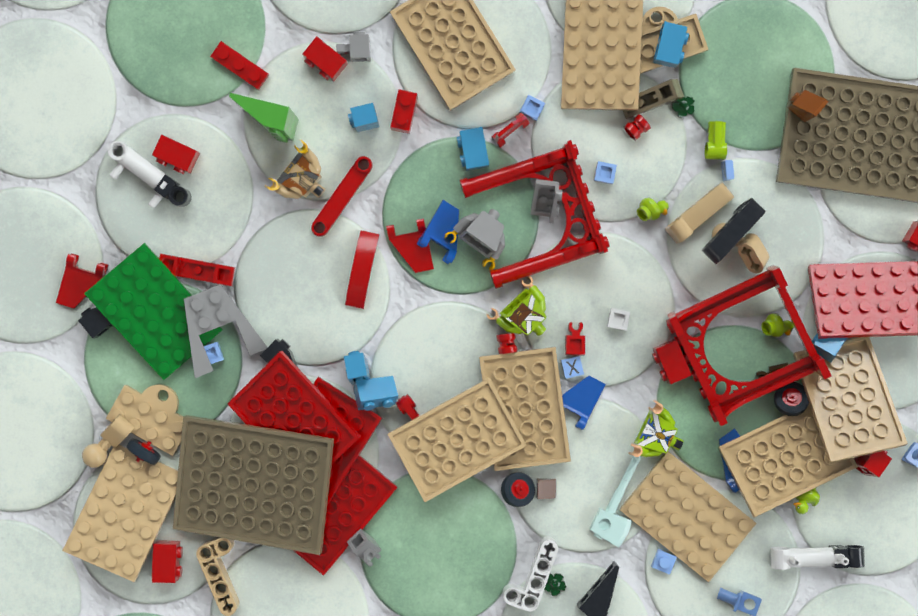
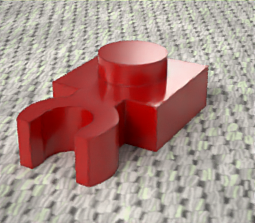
[565,322,585,356]

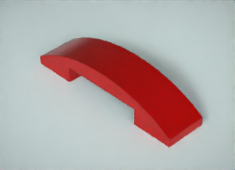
[345,230,380,309]
[159,254,236,286]

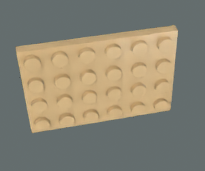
[390,0,516,111]
[561,0,643,110]
[793,337,908,463]
[479,347,571,471]
[387,378,527,502]
[718,404,858,517]
[62,445,178,582]
[619,451,757,582]

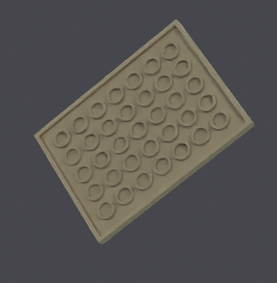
[776,68,918,203]
[173,415,334,555]

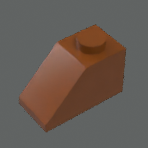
[787,90,829,122]

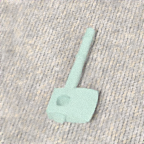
[589,456,642,548]

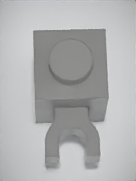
[336,32,371,62]
[347,529,381,567]

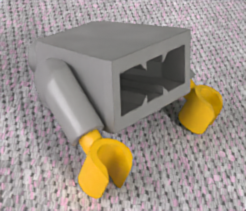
[444,209,505,270]

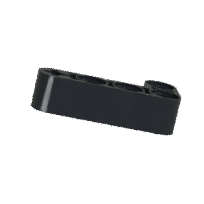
[701,198,766,264]

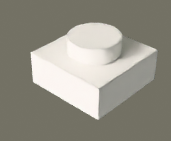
[607,308,630,331]

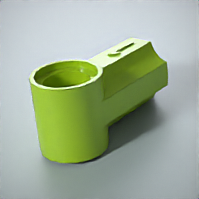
[705,121,727,160]

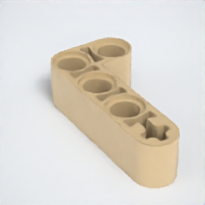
[665,182,734,244]
[196,537,240,616]

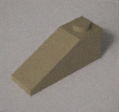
[623,79,684,119]

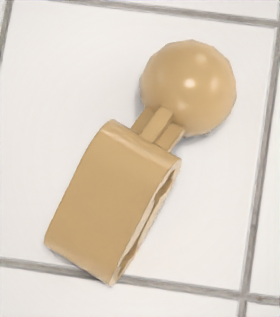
[712,223,769,274]
[82,414,135,468]

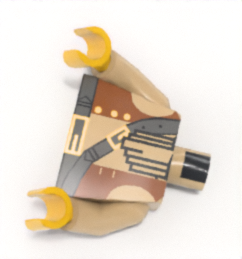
[265,140,326,199]

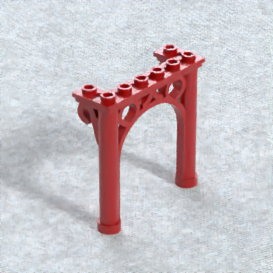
[459,140,610,289]

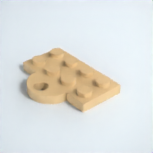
[640,7,709,74]
[106,384,183,456]

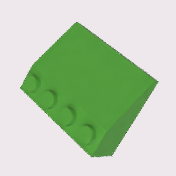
[229,93,299,143]

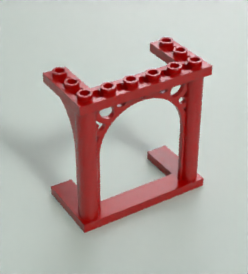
[666,265,832,426]

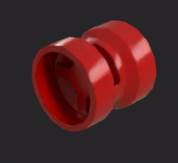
[624,114,651,141]
[496,333,518,354]

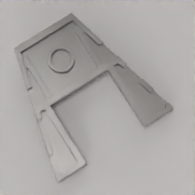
[184,284,267,378]

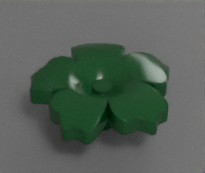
[672,96,695,118]
[544,573,567,596]

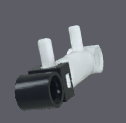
[108,141,192,208]
[771,545,865,570]

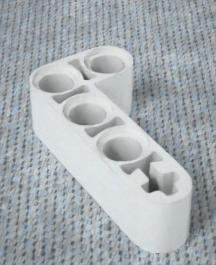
[502,536,558,612]

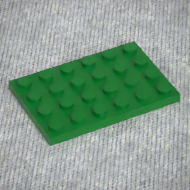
[84,243,223,380]

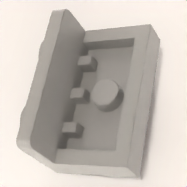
[531,179,562,223]

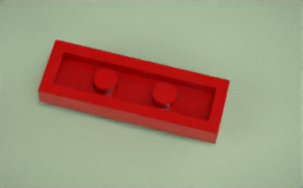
[210,41,269,90]

